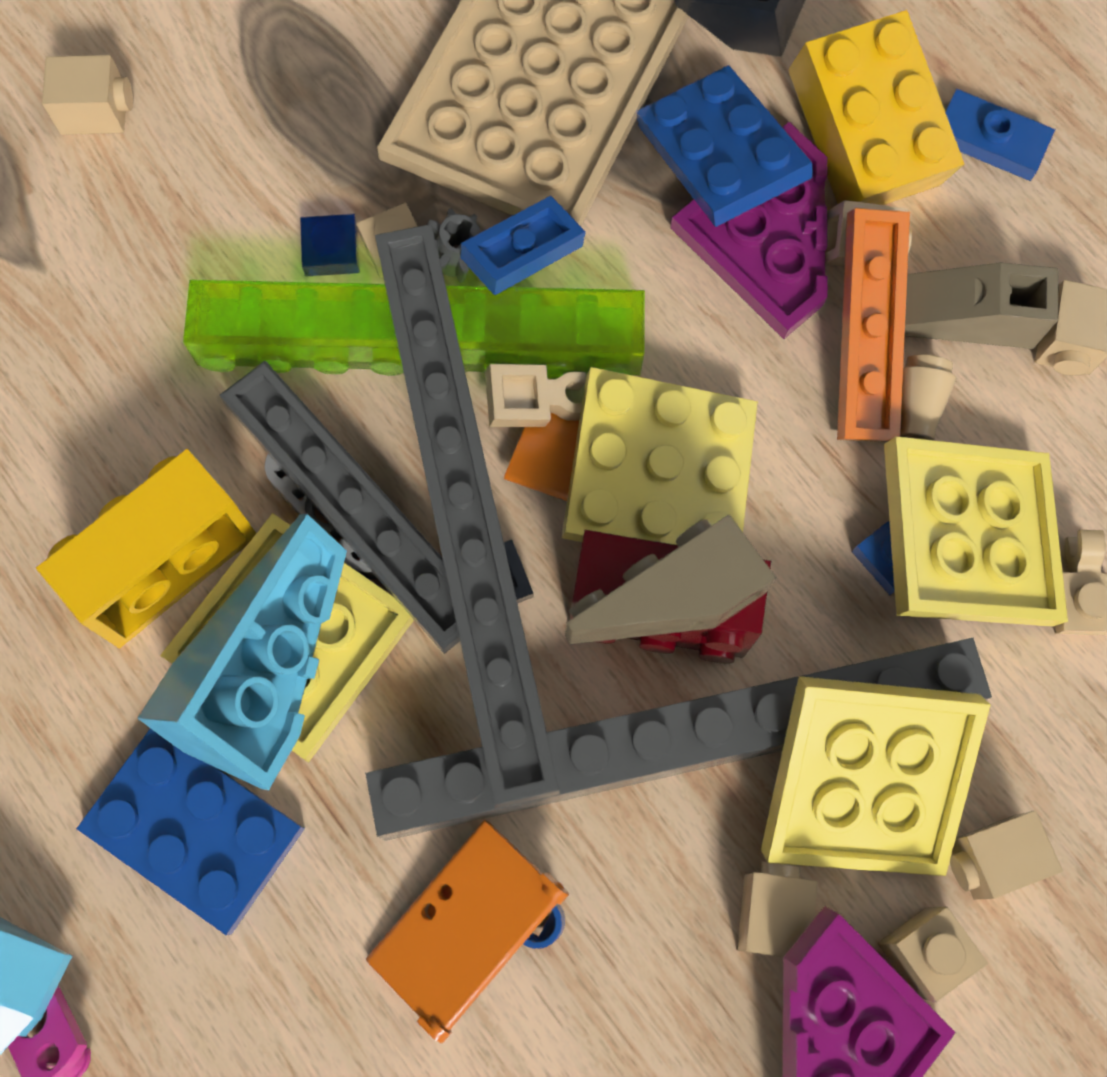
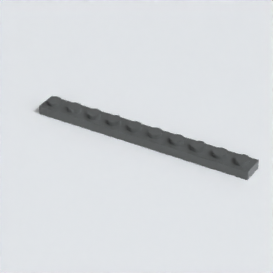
[375,224,560,809]

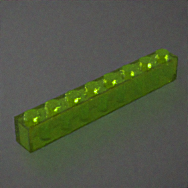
[183,280,645,379]

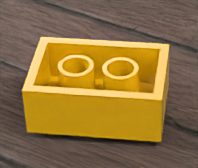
[788,10,965,205]
[36,449,256,649]

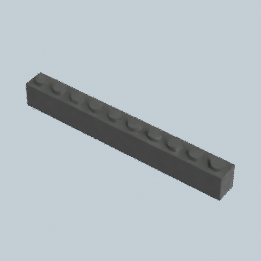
[365,638,992,841]

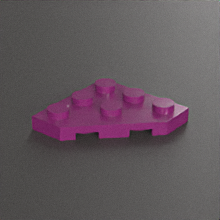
[670,122,828,339]
[783,906,956,1077]

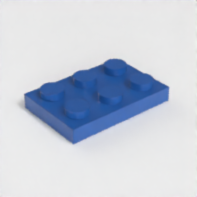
[637,65,812,227]
[76,728,305,935]

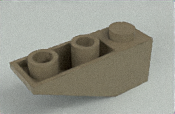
[905,262,1058,349]
[565,515,776,644]

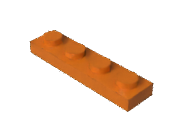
[837,208,910,442]

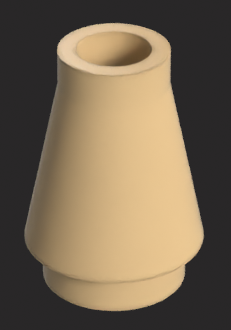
[900,354,957,440]

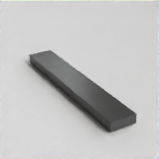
[219,361,460,654]

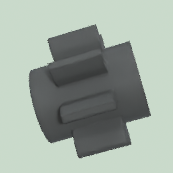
[427,208,481,283]

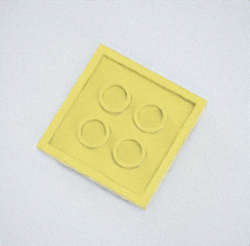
[561,367,758,545]
[884,436,1068,626]
[160,513,414,763]
[761,676,991,876]

